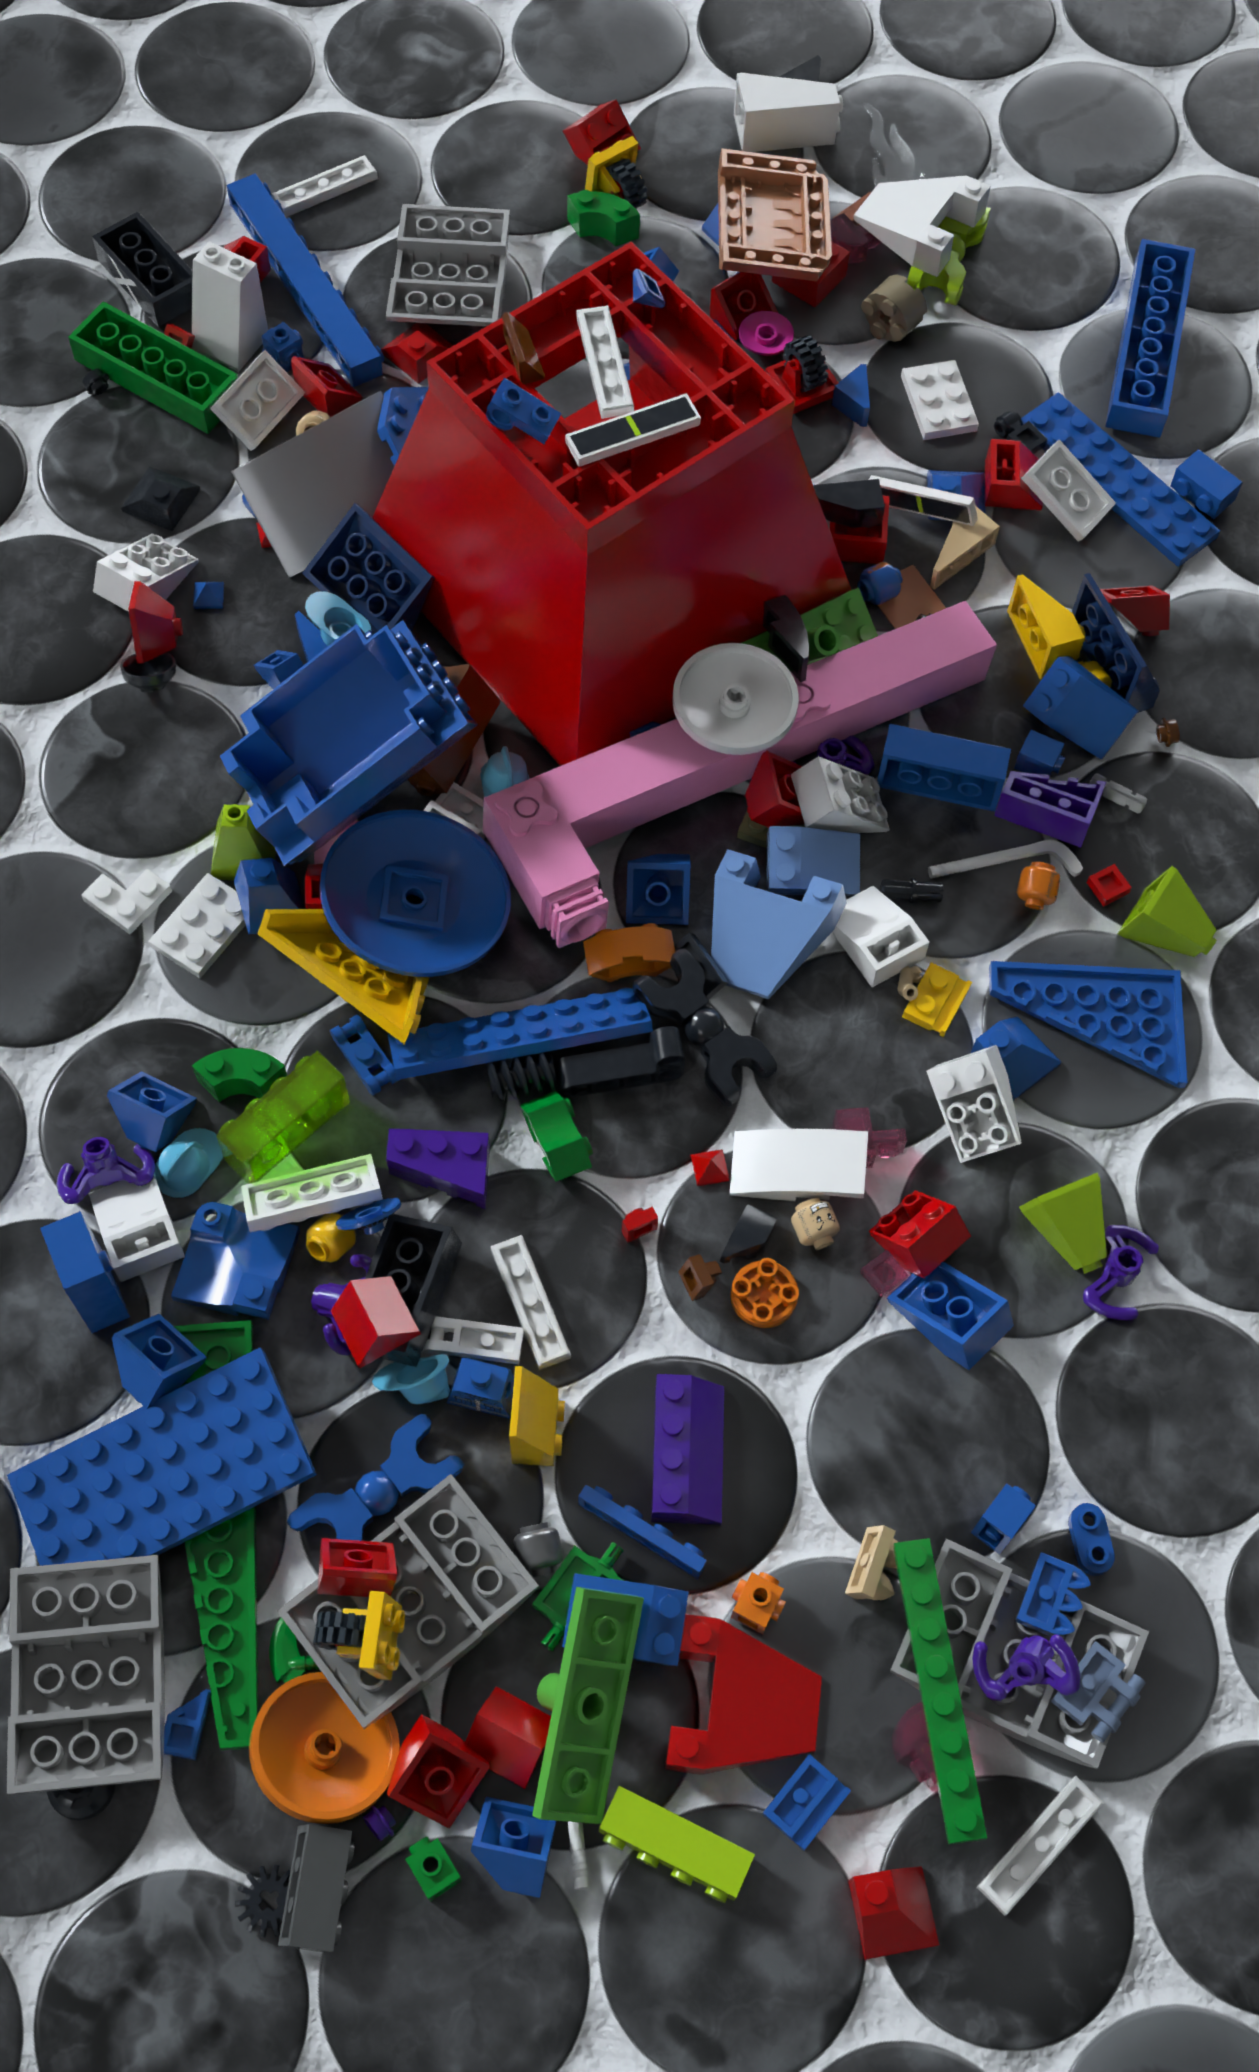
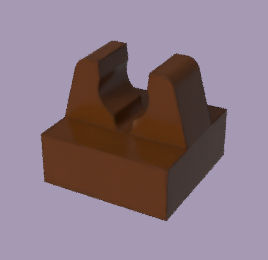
[678,1254,722,1301]

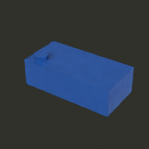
[877,724,1011,812]
[40,1211,130,1333]

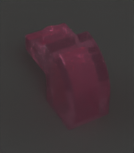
[830,213,881,264]
[833,1107,907,1168]
[892,1701,937,1788]

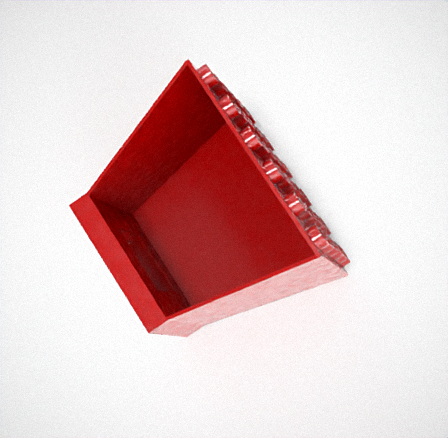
[372,242,851,766]

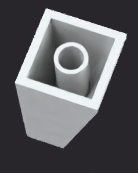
[734,73,843,152]
[192,241,268,373]

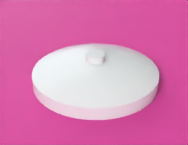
[673,643,799,755]

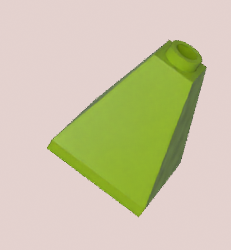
[210,804,276,880]
[1117,866,1217,957]
[1019,1173,1107,1274]

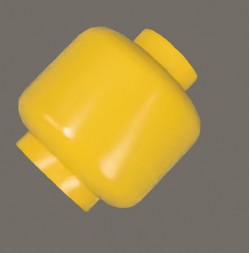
[306,1213,356,1262]

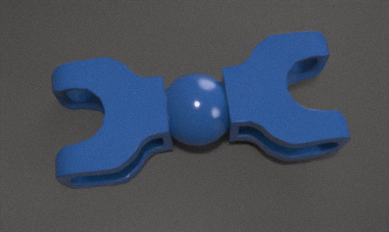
[287,1414,465,1541]

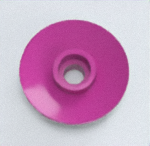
[739,311,794,356]

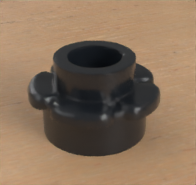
[82,369,109,395]

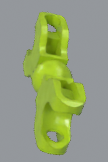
[907,207,991,306]

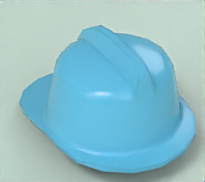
[305,591,371,646]
[480,746,529,797]
[154,1128,224,1198]
[372,1354,450,1405]

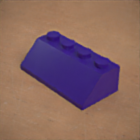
[651,1374,724,1525]

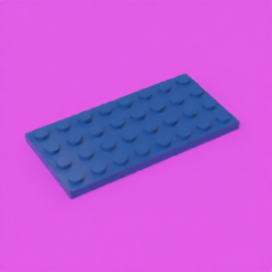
[7,1347,317,1566]

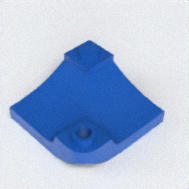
[171,1202,300,1320]

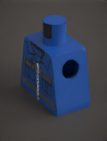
[447,1358,514,1419]

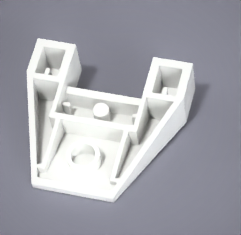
[853,176,991,277]

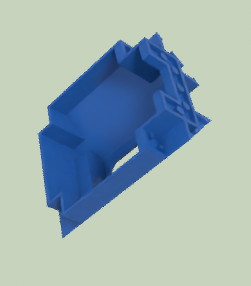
[220,620,478,866]

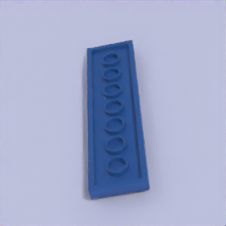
[1021,392,1220,567]
[388,988,653,1080]

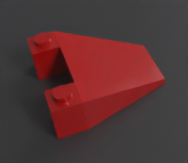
[665,1614,822,1775]

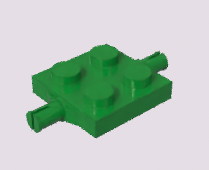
[532,1542,624,1652]

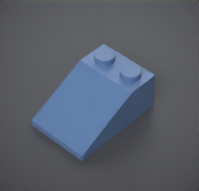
[766,826,860,896]

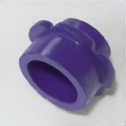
[362,1805,396,1842]

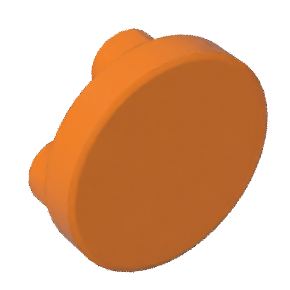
[730,1258,799,1328]

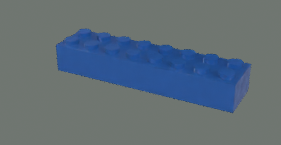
[1105,239,1195,438]

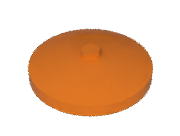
[249,1672,400,1824]

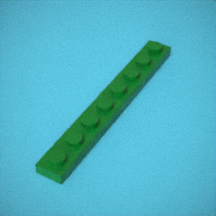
[893,1538,987,1845]

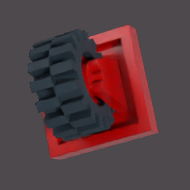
[765,335,839,414]

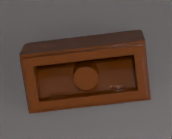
[502,312,545,384]

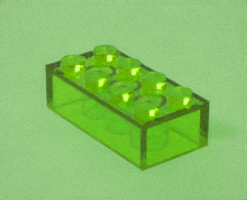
[216,1050,350,1184]

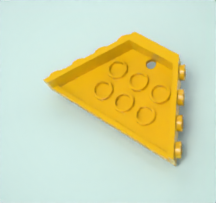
[258,909,429,1045]

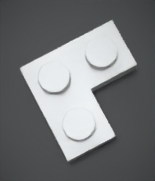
[81,869,172,934]

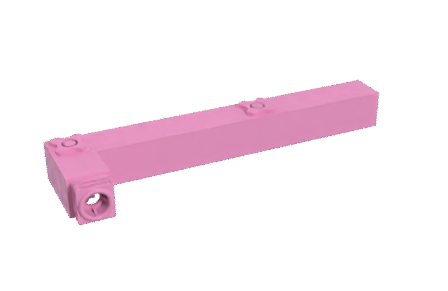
[483,601,997,948]

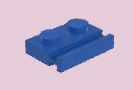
[762,1754,851,1851]

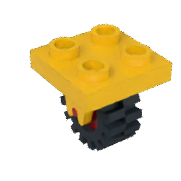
[585,136,648,209]
[313,1591,405,1680]

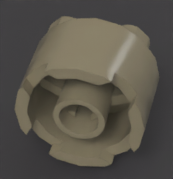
[861,275,927,342]

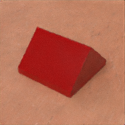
[709,272,778,340]
[291,356,363,417]
[331,1276,421,1369]
[317,1538,397,1597]
[465,1686,551,1790]

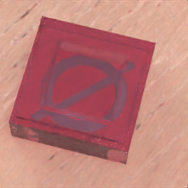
[860,1250,908,1298]

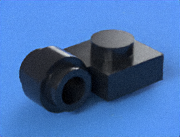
[994,411,1048,454]

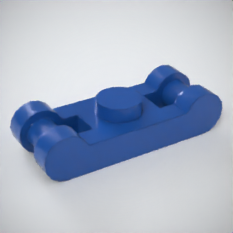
[329,1014,401,1096]

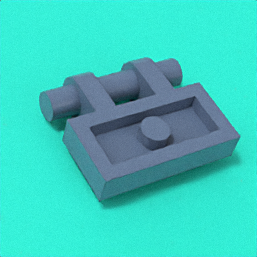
[1051,1641,1146,1743]

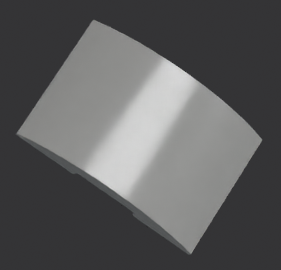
[386,204,510,326]
[231,391,394,577]
[277,1474,539,1729]
[890,1539,1149,1769]
[7,1555,165,1795]

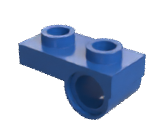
[486,378,562,444]

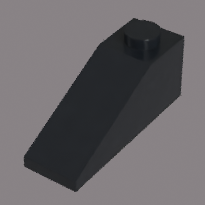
[813,479,885,528]

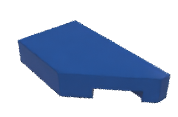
[164,1689,212,1761]

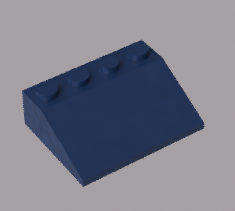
[302,503,435,634]
[1072,573,1160,713]

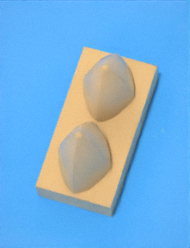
[845,1525,898,1600]

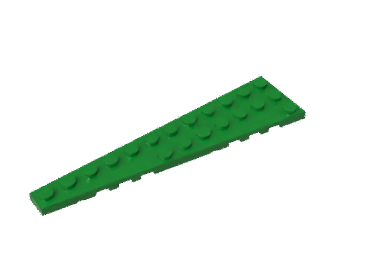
[173,1320,259,1750]

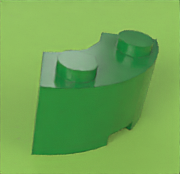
[567,190,640,247]
[192,1048,289,1102]
[520,1091,593,1182]

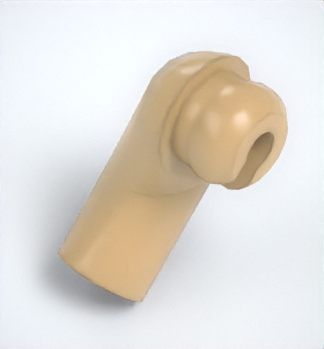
[897,966,922,1001]

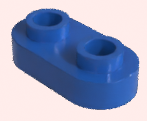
[1068,1503,1115,1576]

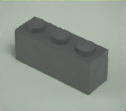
[278,1824,354,1952]

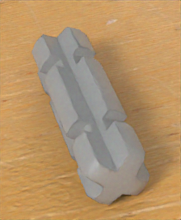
[1089,774,1147,813]

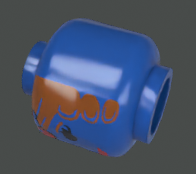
[857,562,903,605]

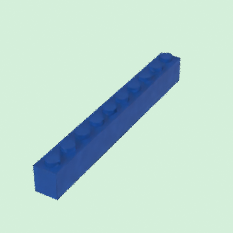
[226,173,384,387]

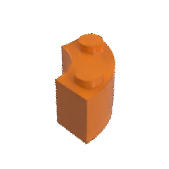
[583,923,675,983]

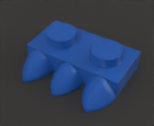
[1015,1552,1091,1636]

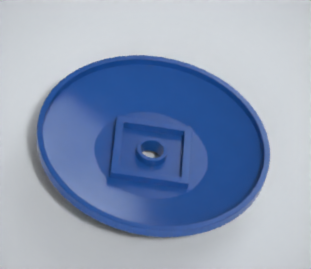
[319,810,511,977]

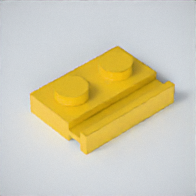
[902,962,972,1037]

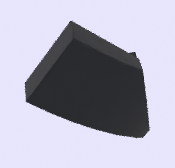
[719,1204,777,1264]

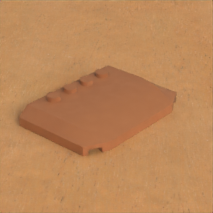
[718,148,832,281]

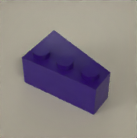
[994,771,1107,848]
[386,1128,490,1209]

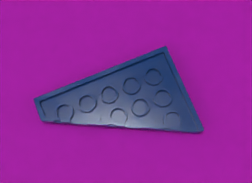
[989,961,1188,1088]

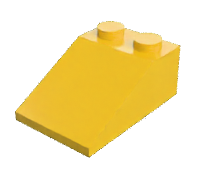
[1007,574,1085,681]
[509,1366,565,1466]

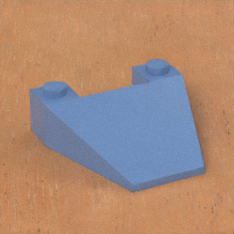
[711,849,847,999]

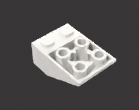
[93,534,199,612]
[791,756,890,833]
[833,886,929,987]
[926,1045,1022,1163]
[89,1175,185,1282]

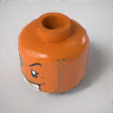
[1017,862,1061,910]

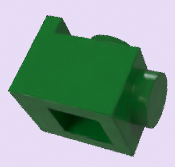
[405,1836,462,1902]

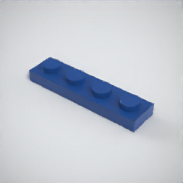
[578,1485,707,1580]

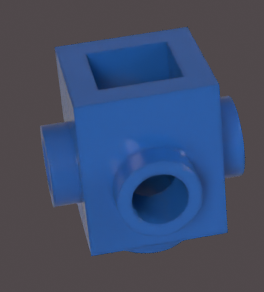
[261,322,304,372]

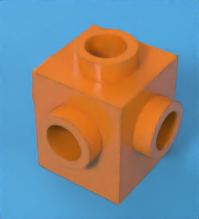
[731,1572,786,1634]

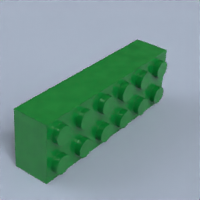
[68,301,238,434]

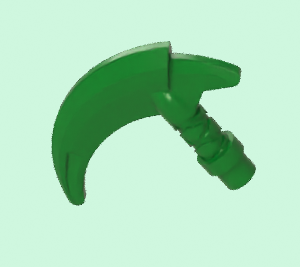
[269,1617,319,1683]

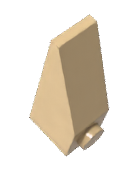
[930,505,1000,590]

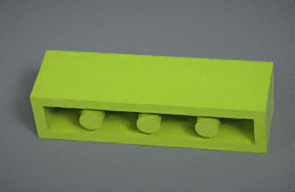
[599,1786,755,1903]

